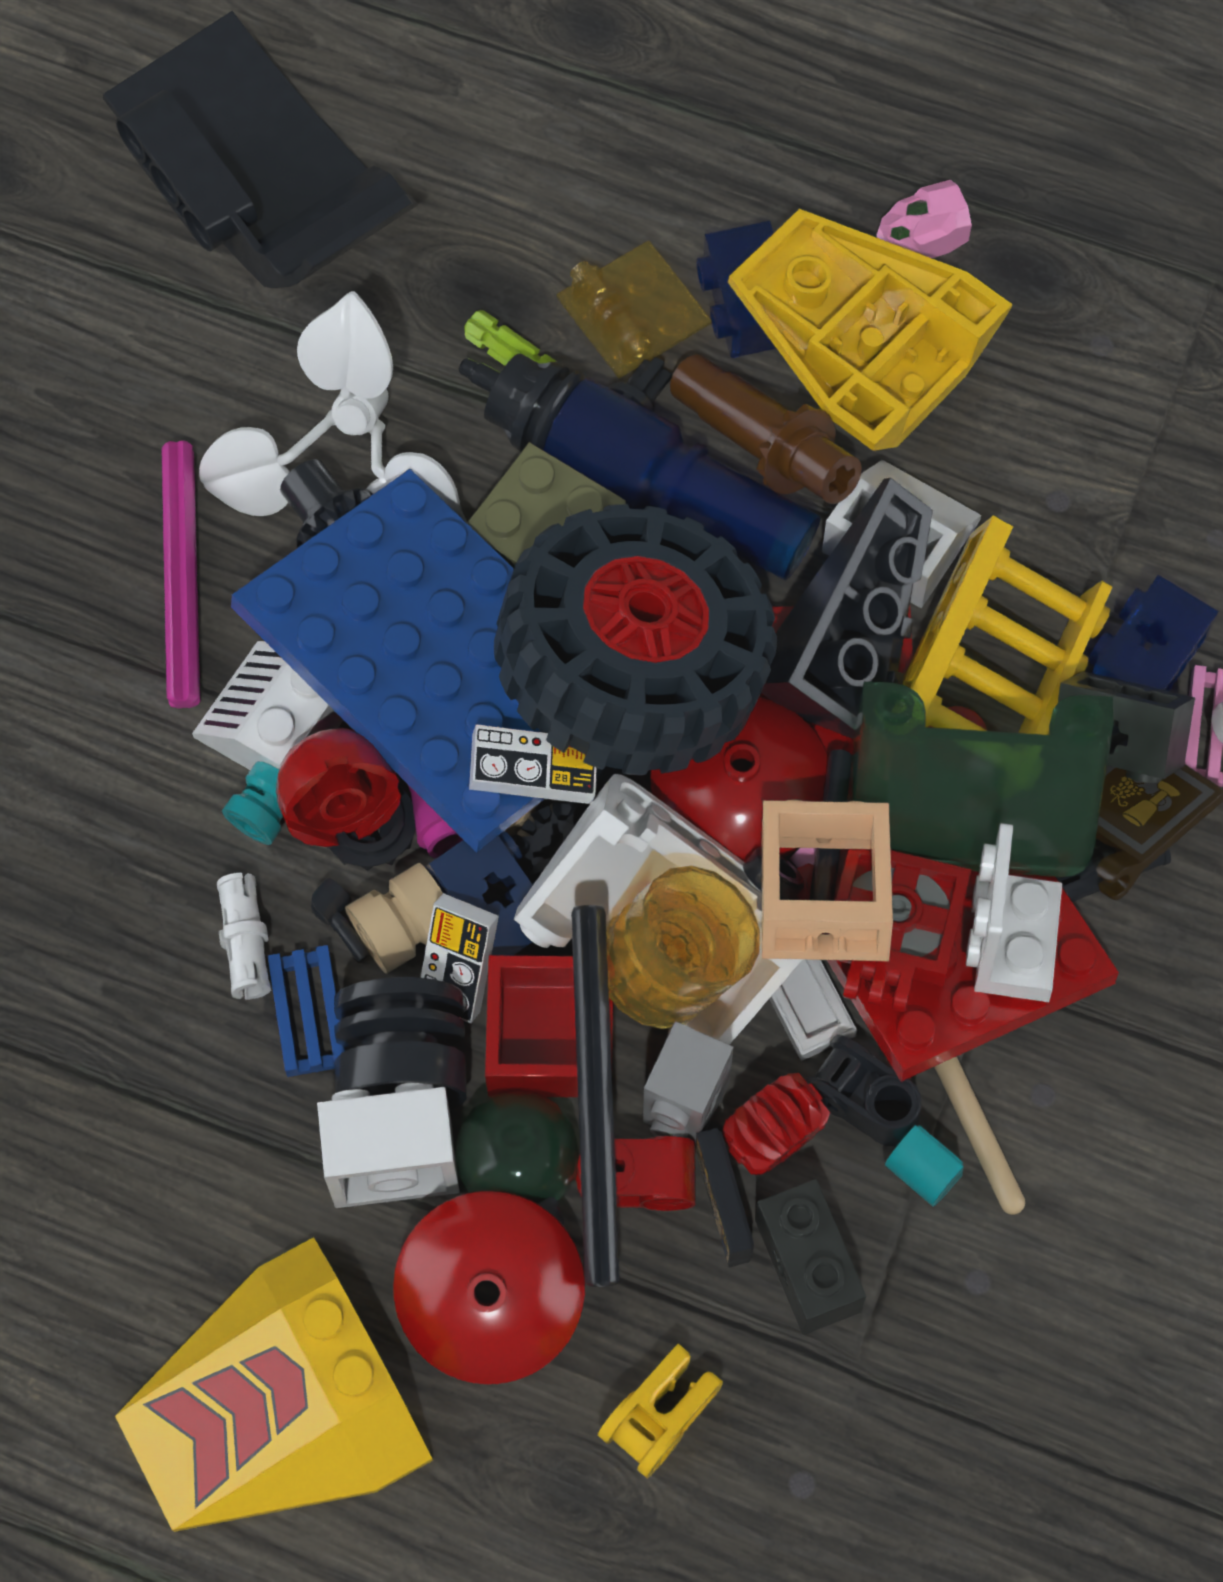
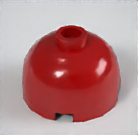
[276,728,401,847]

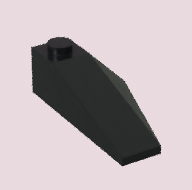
[761,477,933,745]

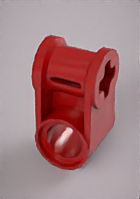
[575,1136,696,1211]

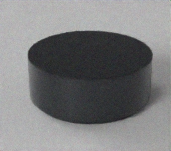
[743,847,804,900]

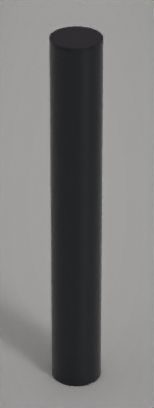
[809,749,853,901]

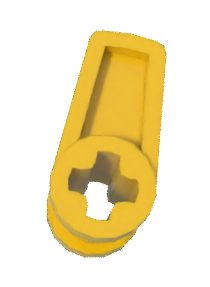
[597,1343,723,1479]

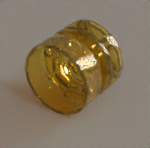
[606,865,760,1029]

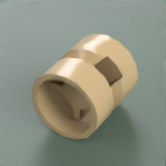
[345,863,443,974]

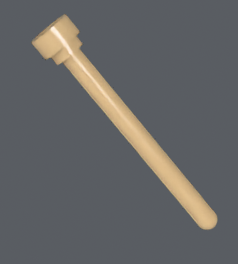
[935,1056,1025,1215]

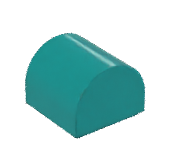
[885,1125,964,1207]

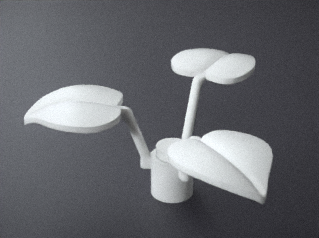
[199,291,467,523]

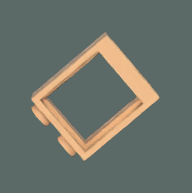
[762,800,893,961]

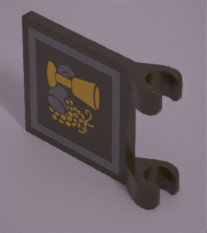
[1026,764,1223,900]

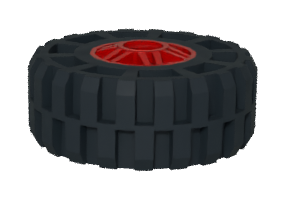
[494,504,777,775]

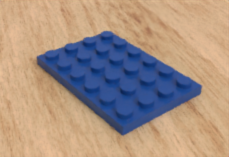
[231,469,544,853]

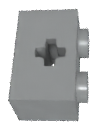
[643,1021,733,1143]

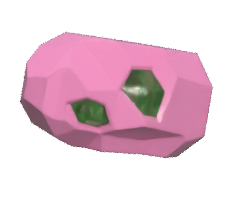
[876,180,972,258]

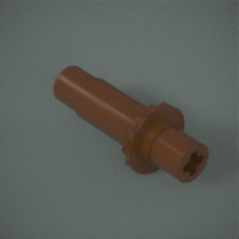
[670,354,862,504]

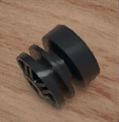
[334,977,467,1110]

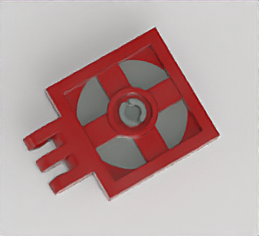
[826,849,972,1012]

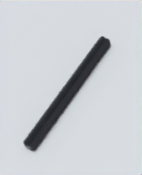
[571,905,620,1287]

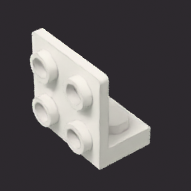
[965,823,1062,1002]

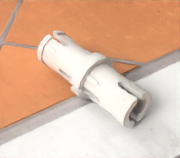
[217,873,271,1000]

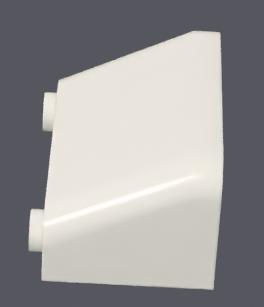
[514,774,803,1045]

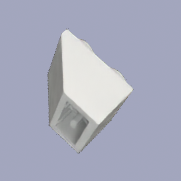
[822,460,981,608]

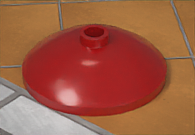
[651,697,828,862]
[393,1191,585,1384]

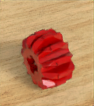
[722,1073,830,1175]

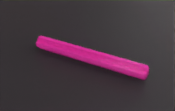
[162,440,200,709]

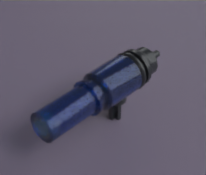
[459,353,821,581]

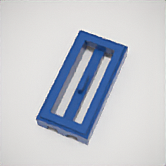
[268,945,346,1077]

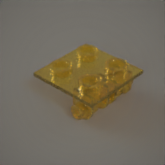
[556,240,712,379]

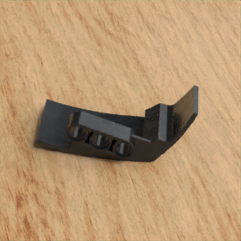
[103,11,418,288]

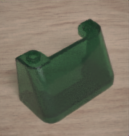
[850,681,1114,877]

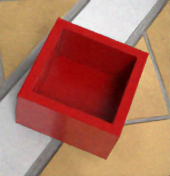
[485,955,613,1098]

